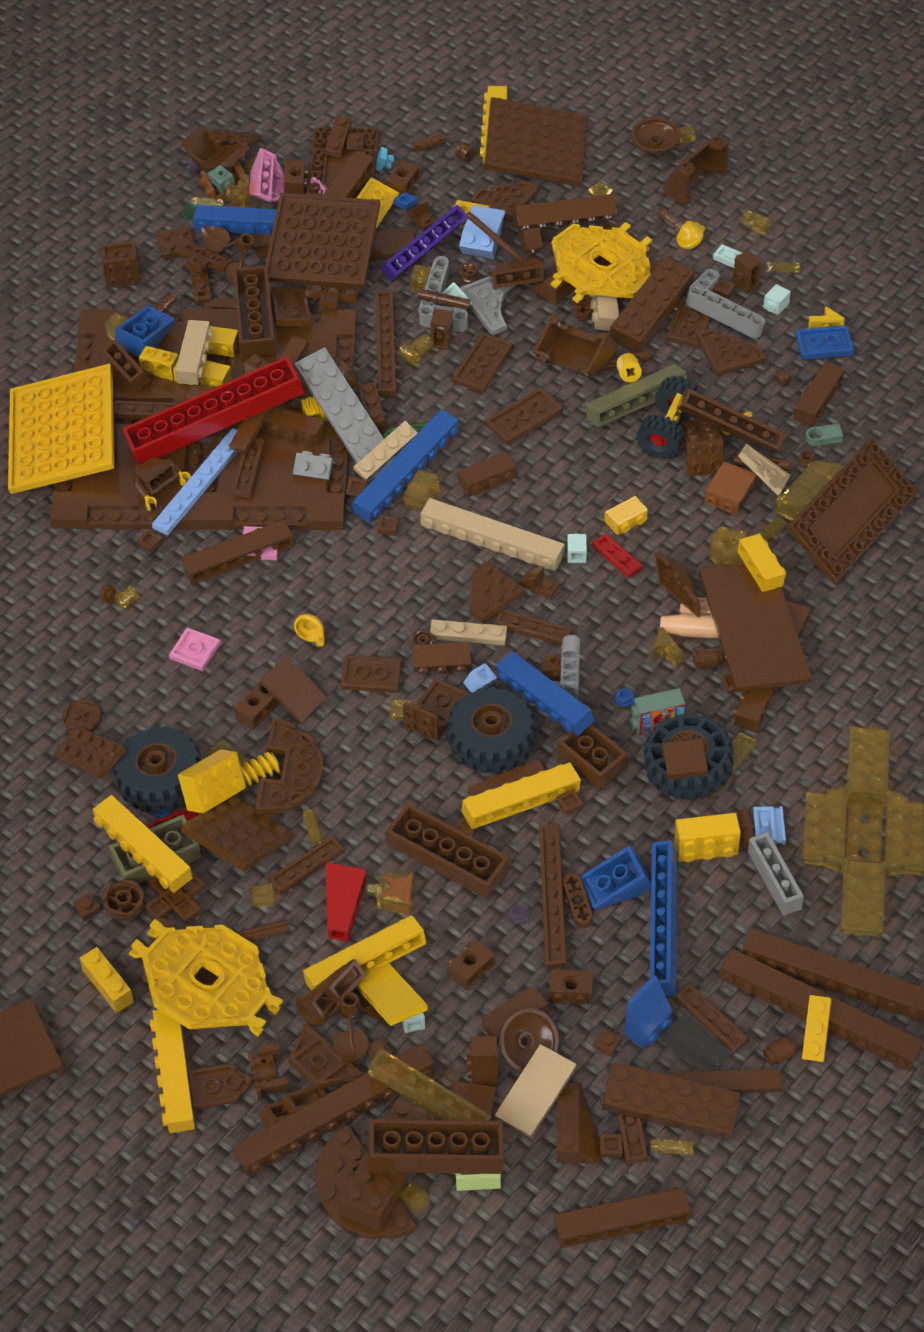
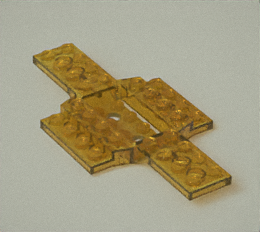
[802,727,924,937]

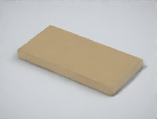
[495,1044,577,1138]

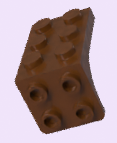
[183,125,250,170]
[101,241,140,288]
[678,419,723,476]
[403,678,467,742]

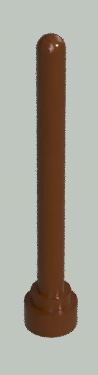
[466,212,530,261]

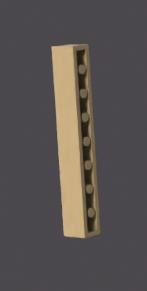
[420,498,564,571]

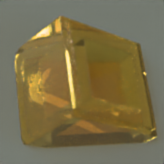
[398,1182,430,1214]

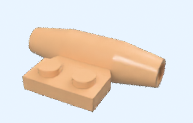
[660,597,719,639]

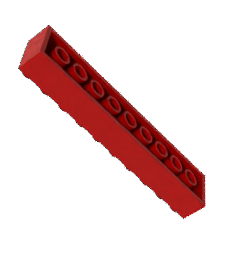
[123,356,304,464]

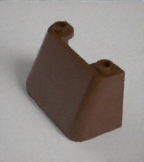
[663,136,729,206]
[533,316,619,378]

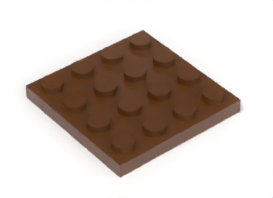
[181,796,294,872]

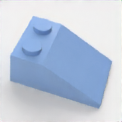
[459,205,506,259]

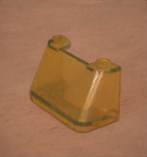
[775,460,845,521]

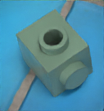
[208,165,235,195]

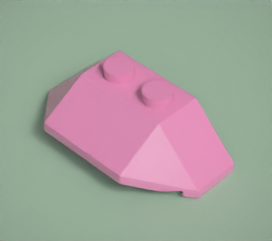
[249,148,284,202]

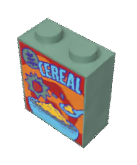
[630,688,685,736]

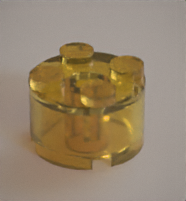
[709,527,747,567]

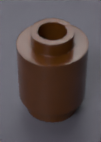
[693,648,722,670]
[763,1036,796,1065]

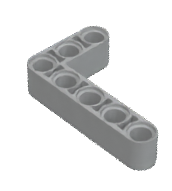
[419,256,468,332]
[686,269,765,338]
[522,635,580,706]

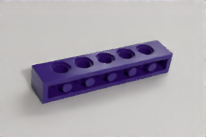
[380,204,467,282]

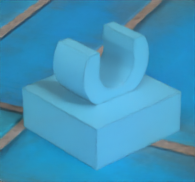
[375,147,394,171]

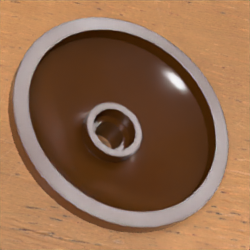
[631,118,681,154]
[498,1008,559,1072]

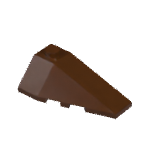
[655,551,701,618]
[556,1083,600,1164]

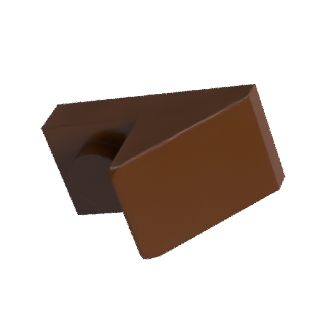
[406,202,437,232]
[518,566,560,600]

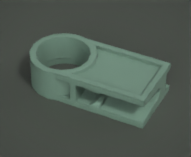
[806,424,844,446]

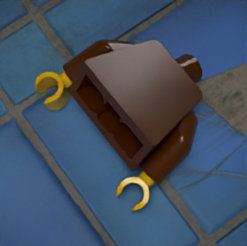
[133,458,191,511]

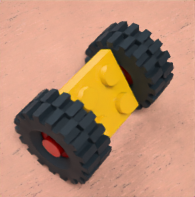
[636,376,703,459]

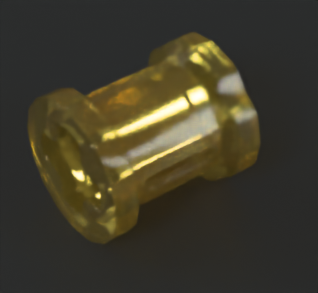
[114,585,140,609]

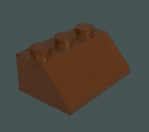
[530,266,575,305]

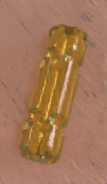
[191,197,224,207]
[766,262,800,273]
[756,517,785,540]
[303,809,322,845]
[650,1139,693,1155]

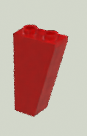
[326,863,367,942]

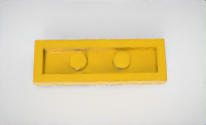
[802,995,832,1062]

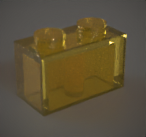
[404,469,441,512]

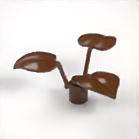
[201,225,271,285]
[296,992,383,1062]

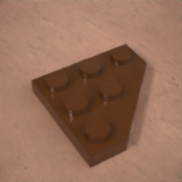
[470,181,539,221]
[696,328,765,376]
[470,561,525,623]

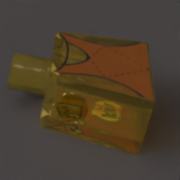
[366,872,414,916]

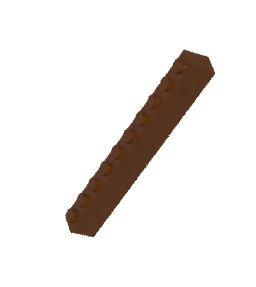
[742,929,924,1022]
[719,948,923,1071]
[233,1043,435,1176]

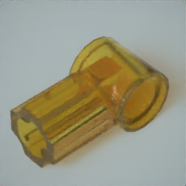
[398,334,433,365]

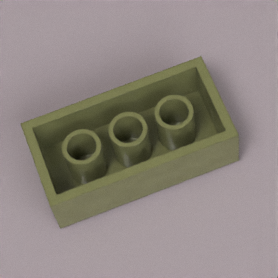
[109,815,201,884]

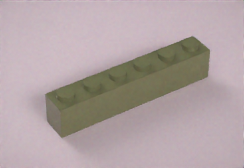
[585,364,687,427]

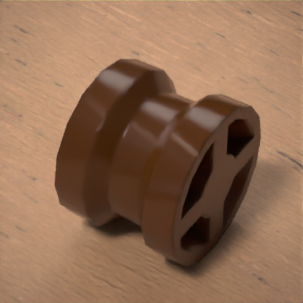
[455,142,476,163]
[461,263,478,285]

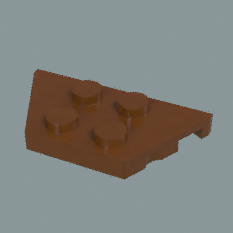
[288,1023,363,1090]

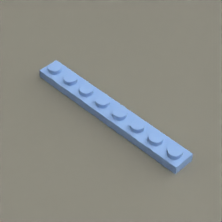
[152,428,238,535]

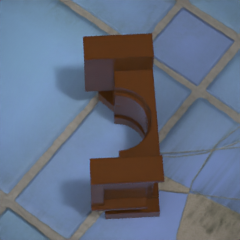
[248,1042,289,1100]

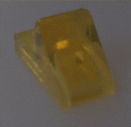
[227,174,249,208]
[652,627,683,667]

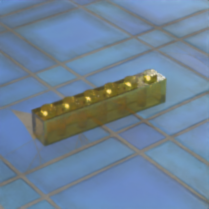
[369,1048,492,1121]

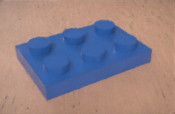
[795,325,854,360]

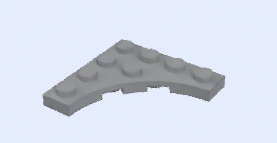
[460,276,516,336]

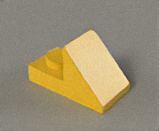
[808,306,845,329]

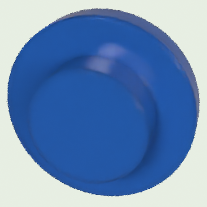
[615,689,634,707]

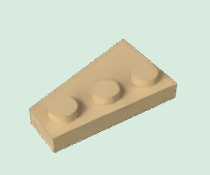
[738,444,790,495]

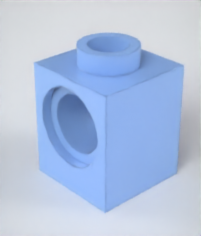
[463,663,497,692]

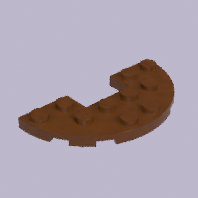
[255,718,323,814]
[316,1125,417,1240]

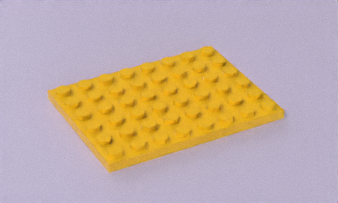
[8,364,114,494]

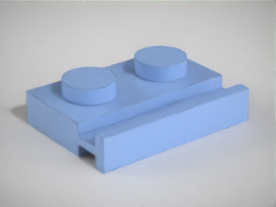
[753,806,786,845]

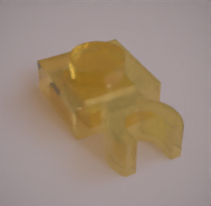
[742,210,770,236]

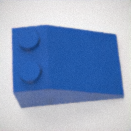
[115,305,176,357]
[580,845,651,910]
[625,975,672,1049]

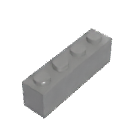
[748,832,804,916]

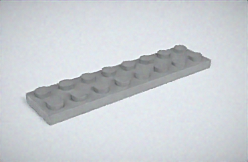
[294,347,395,483]

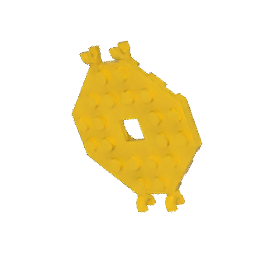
[550,222,652,304]
[129,919,283,1036]

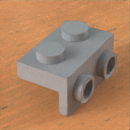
[293,451,335,480]

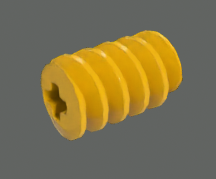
[617,353,642,382]
[240,752,280,787]

